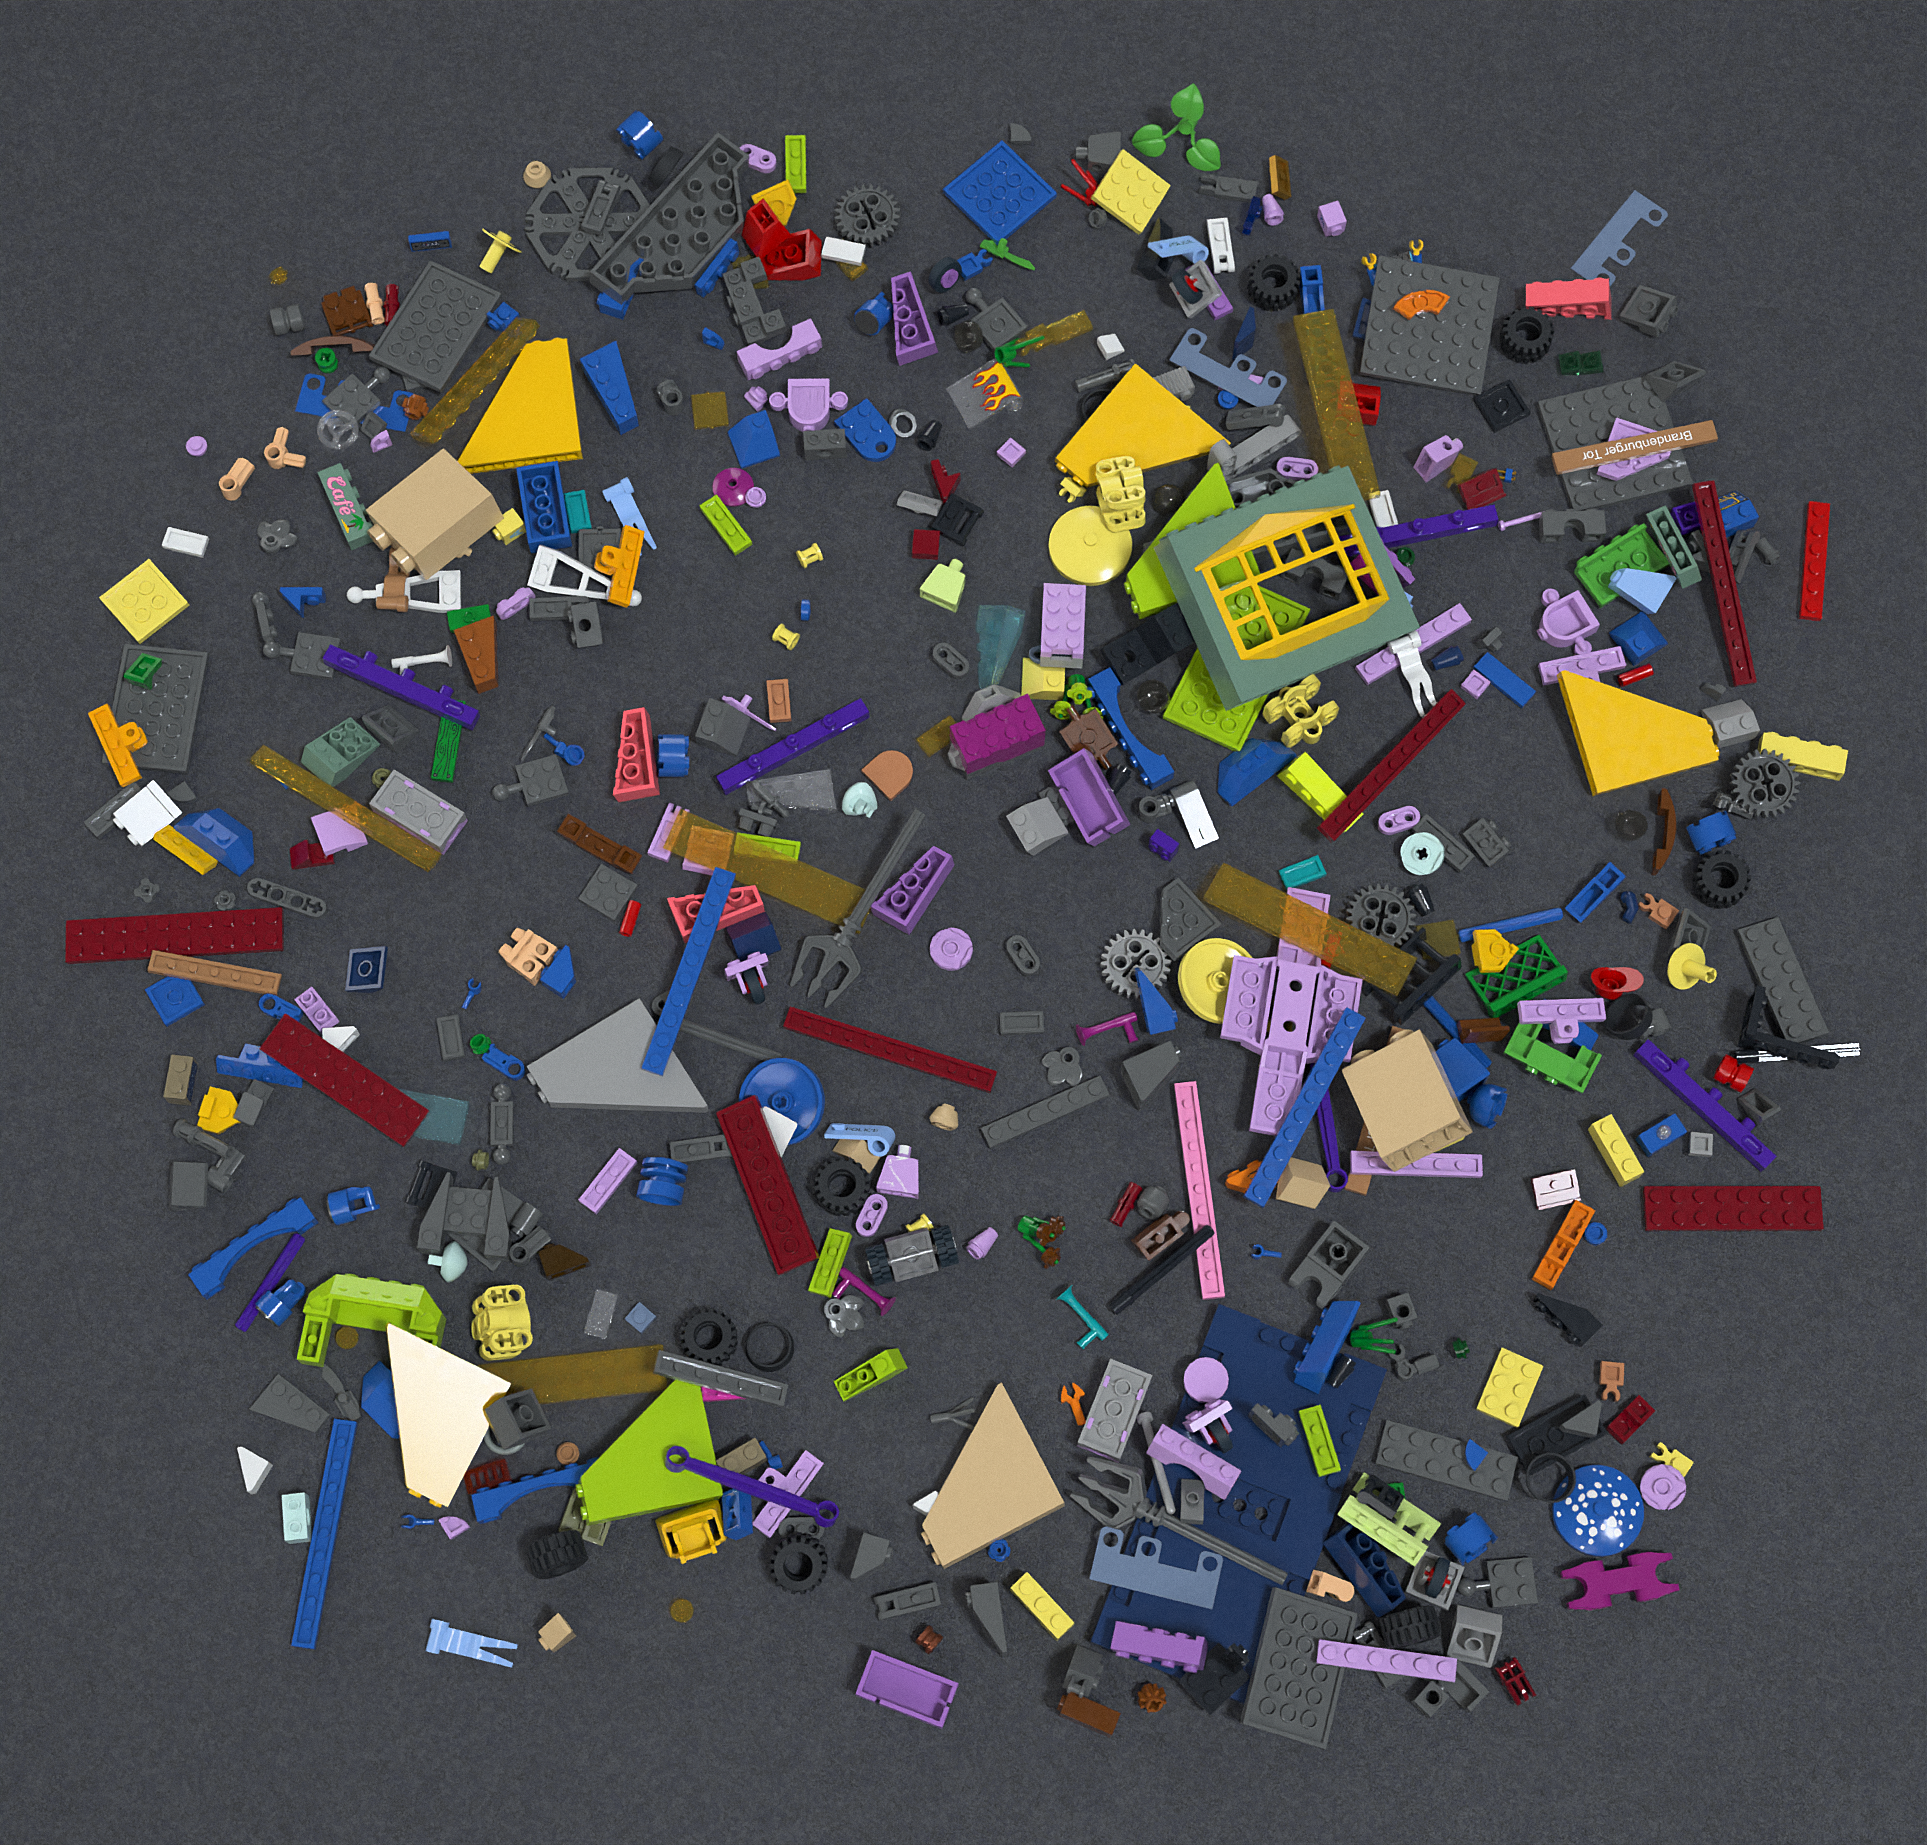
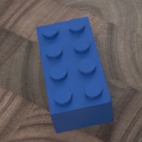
[516,461,572,553]

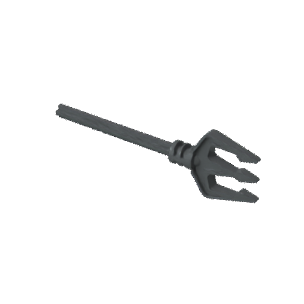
[790,809,926,1008]
[1070,1457,1288,1585]

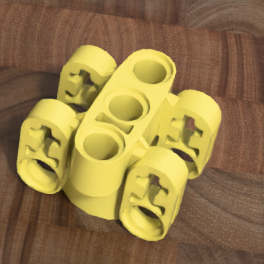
[1095,456,1146,532]
[1262,674,1339,748]
[471,1285,533,1361]

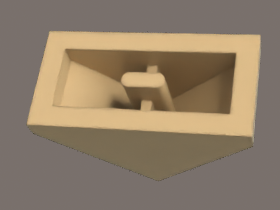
[832,1139,881,1174]

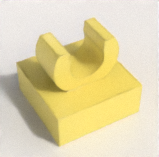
[1059,477,1087,503]

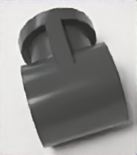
[656,380,684,415]
[1138,793,1172,823]
[1634,1008,1672,1040]

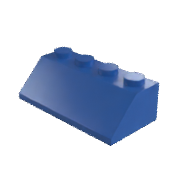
[1293,1301,1361,1394]

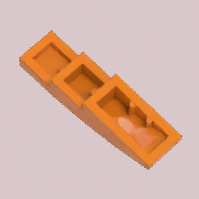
[1532,1200,1595,1290]

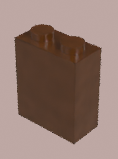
[1057,1692,1121,1738]

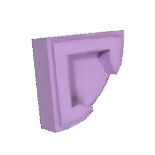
[370,430,392,452]
[439,1517,470,1540]

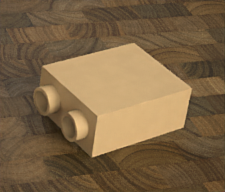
[366,448,504,580]
[1342,1029,1473,1172]

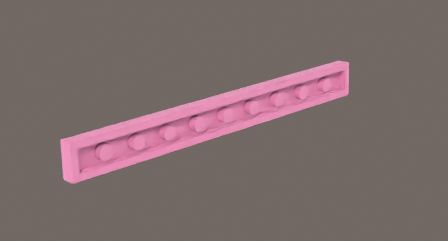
[1174,1081,1225,1300]

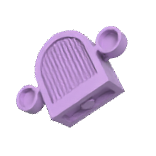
[769,379,848,432]
[1537,589,1600,656]

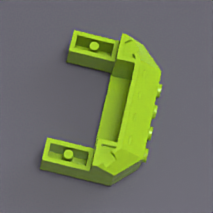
[297,1274,446,1367]

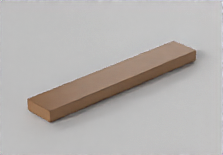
[148,950,282,996]

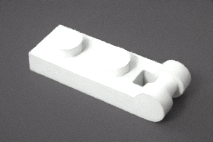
[1207,218,1235,274]

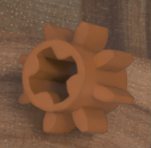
[402,394,429,420]
[1137,1683,1167,1713]

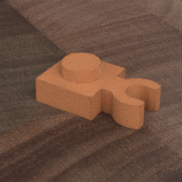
[1639,893,1679,929]
[1599,1361,1624,1402]

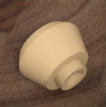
[523,161,551,188]
[929,1104,958,1131]

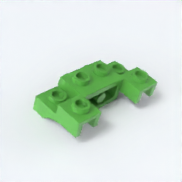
[1503,1021,1602,1094]

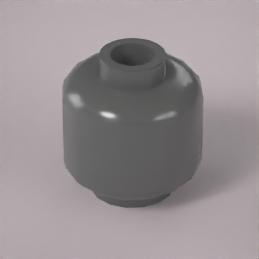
[1137,1186,1170,1219]

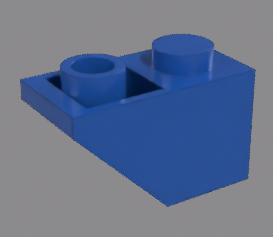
[540,945,576,999]

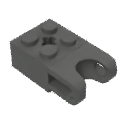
[1289,1221,1370,1310]

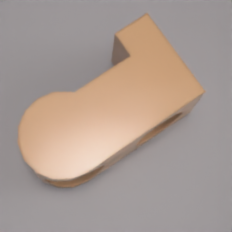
[1306,1570,1354,1602]

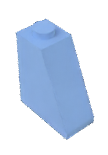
[1608,568,1677,614]

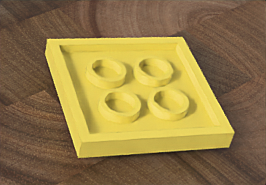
[1091,149,1171,235]
[99,559,189,644]

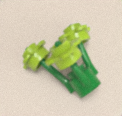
[1050,674,1103,720]

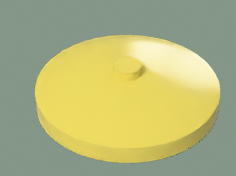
[1049,506,1132,586]
[1178,938,1252,1024]

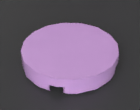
[930,928,973,971]
[1183,1357,1229,1403]
[1640,1464,1686,1510]

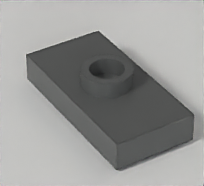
[1180,1479,1204,1525]

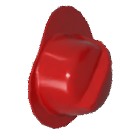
[1591,967,1644,1000]

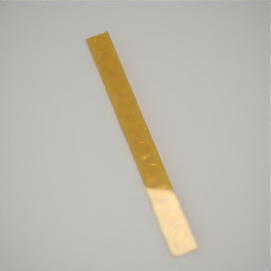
[250,745,442,872]

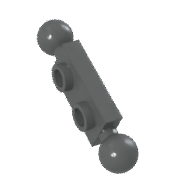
[252,591,280,658]
[490,1083,514,1165]

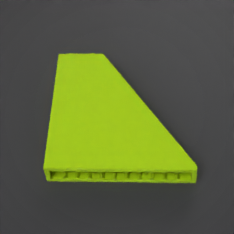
[1124,463,1260,619]
[576,1380,723,1526]

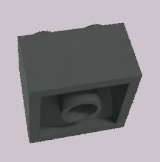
[695,698,751,757]
[850,1533,894,1583]

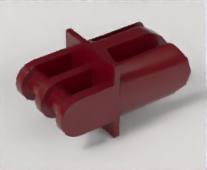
[1495,1657,1537,1706]

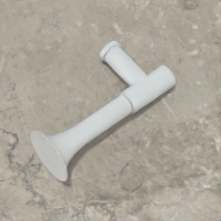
[392,645,452,676]

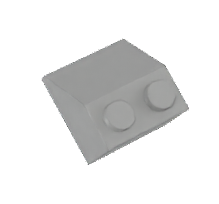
[1701,699,1760,748]
[1006,797,1069,856]
[1446,1605,1502,1668]

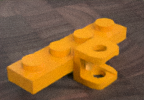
[594,525,645,608]
[88,704,148,788]

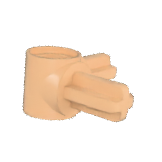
[264,427,306,469]

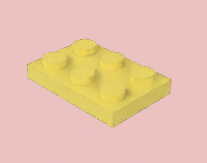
[1476,1348,1543,1428]

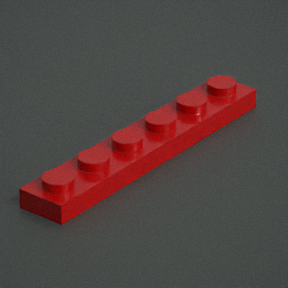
[1799,501,1830,621]

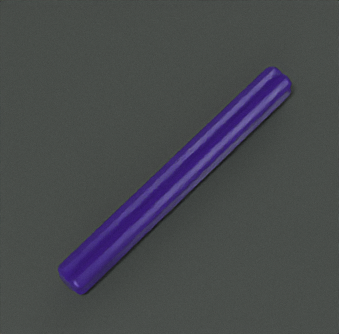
[235,1233,305,1332]

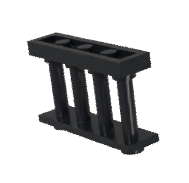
[1362,927,1462,1025]

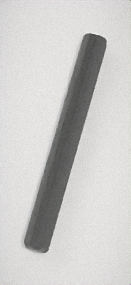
[680,1019,782,1061]

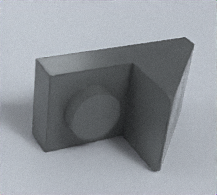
[1687,530,1710,573]
[233,1079,274,1128]

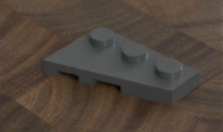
[249,1374,331,1434]

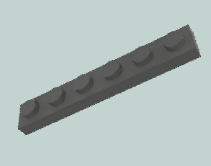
[981,1076,1109,1149]
[653,1350,788,1408]

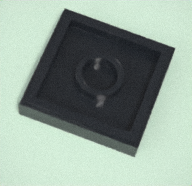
[1474,379,1531,433]

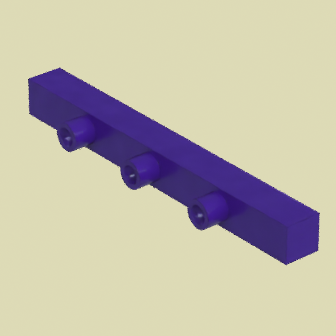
[1339,505,1499,557]
[322,644,480,731]
[716,698,870,796]
[1633,1039,1777,1172]

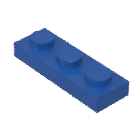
[695,238,739,298]

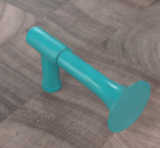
[1056,1285,1109,1350]

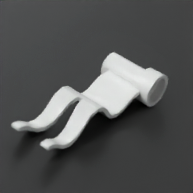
[1388,631,1437,717]

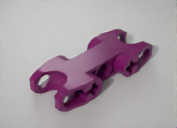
[1560,1552,1680,1611]

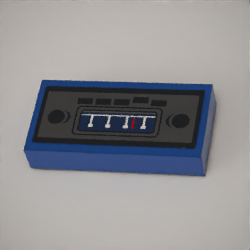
[408,231,452,252]

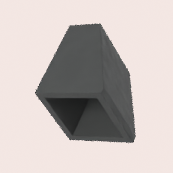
[1121,1041,1181,1111]

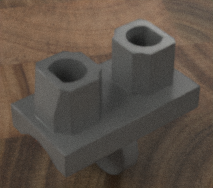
[739,801,779,837]

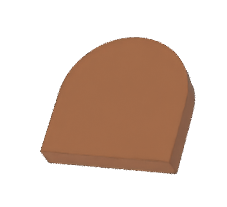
[861,751,913,801]

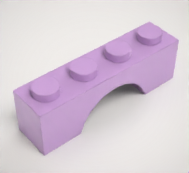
[737,318,822,380]
[1146,1424,1241,1500]

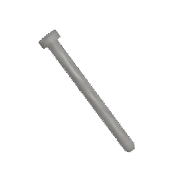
[1136,1412,1176,1514]

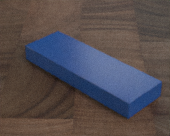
[1473,652,1536,709]

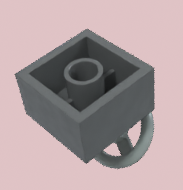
[483,1388,552,1455]

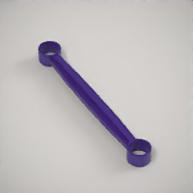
[1306,1021,1348,1193]
[664,1446,839,1528]

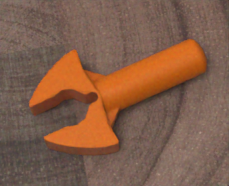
[1061,1383,1086,1426]

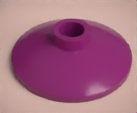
[712,468,754,507]

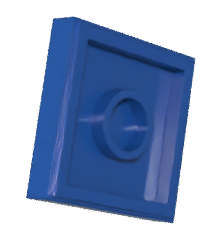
[145,976,205,1027]

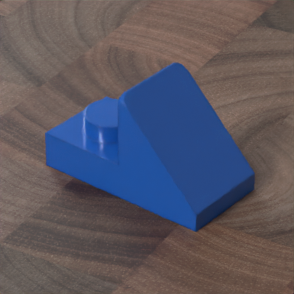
[280,587,326,618]

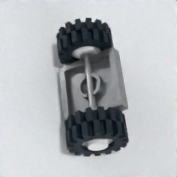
[865,1225,959,1287]

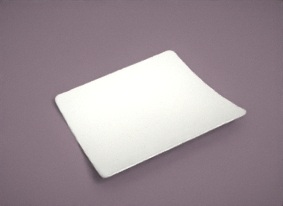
[763,1106,797,1157]

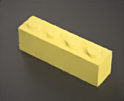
[1758,732,1848,781]

